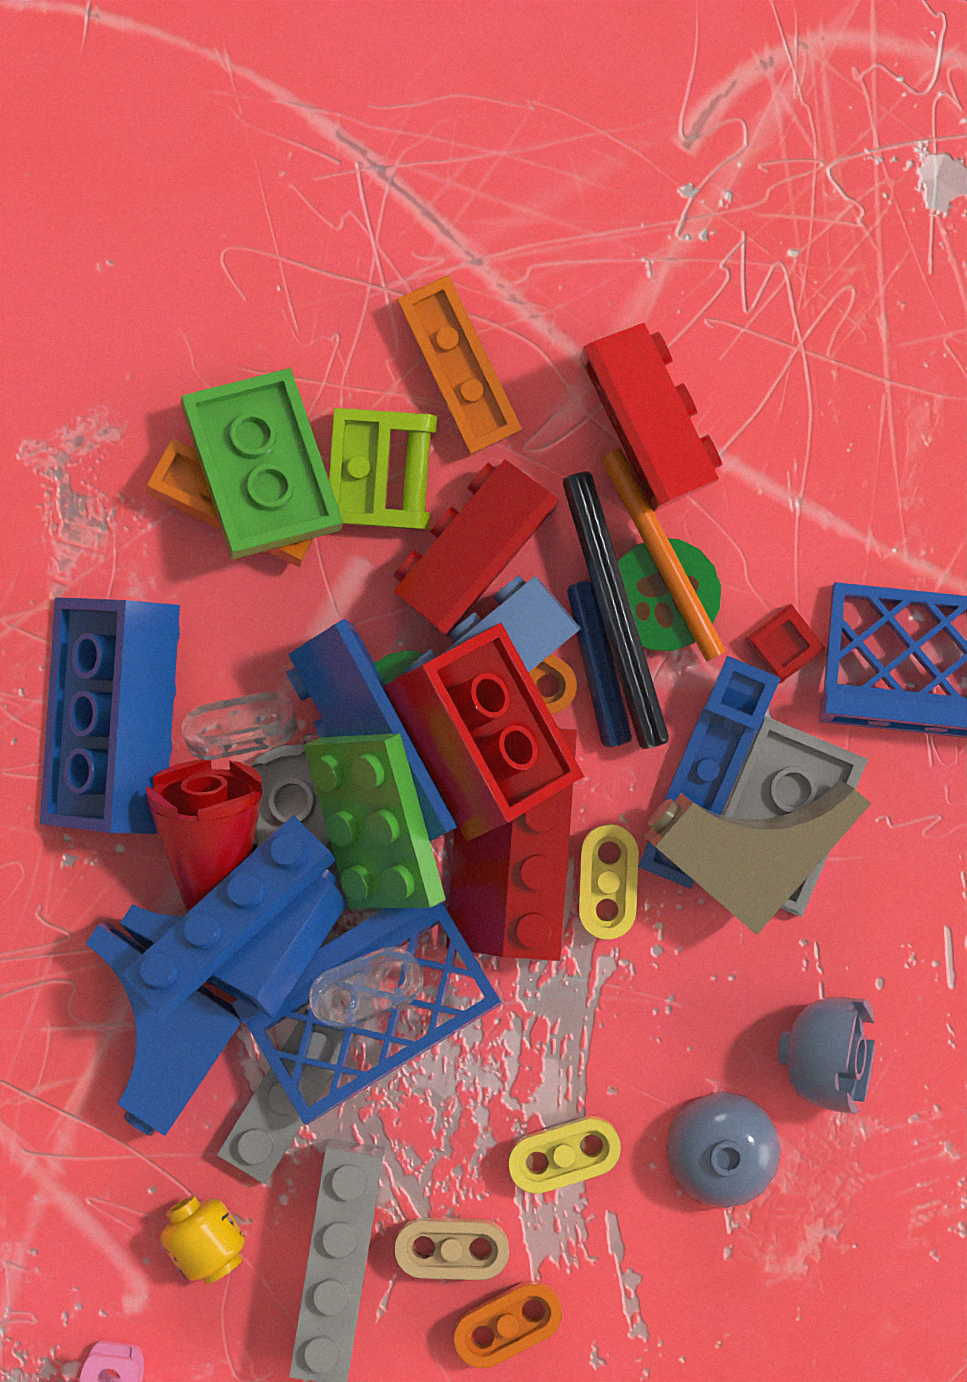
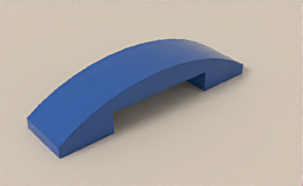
[638,655,781,889]

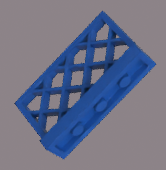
[819,582,967,738]
[231,901,503,1125]

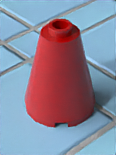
[146,759,263,913]

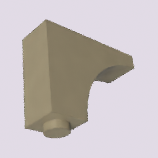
[643,780,871,935]

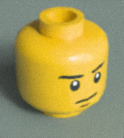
[160,1195,246,1285]

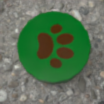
[618,538,721,651]

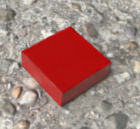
[745,604,826,684]

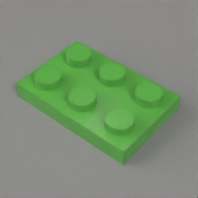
[180,368,343,560]
[303,733,446,908]

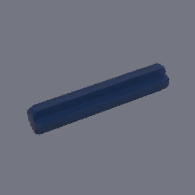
[567,580,632,748]

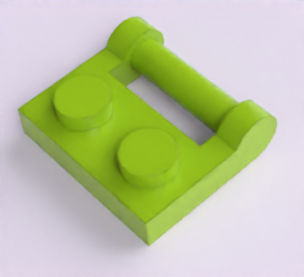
[329,408,437,530]

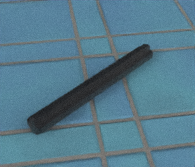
[562,471,669,749]

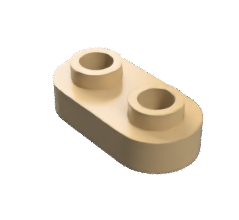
[395,1217,509,1280]

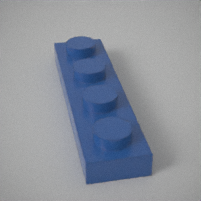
[122,815,336,1020]

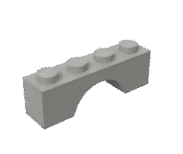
[289,1139,385,1382]

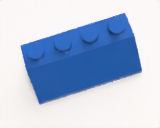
[40,597,180,834]
[286,619,458,842]

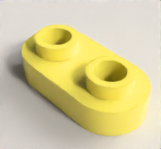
[578,824,639,940]
[509,1116,621,1194]

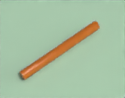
[600,448,726,662]

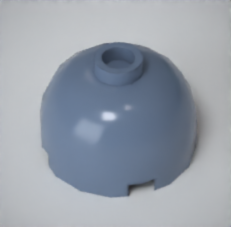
[778,997,875,1114]
[666,1091,781,1208]

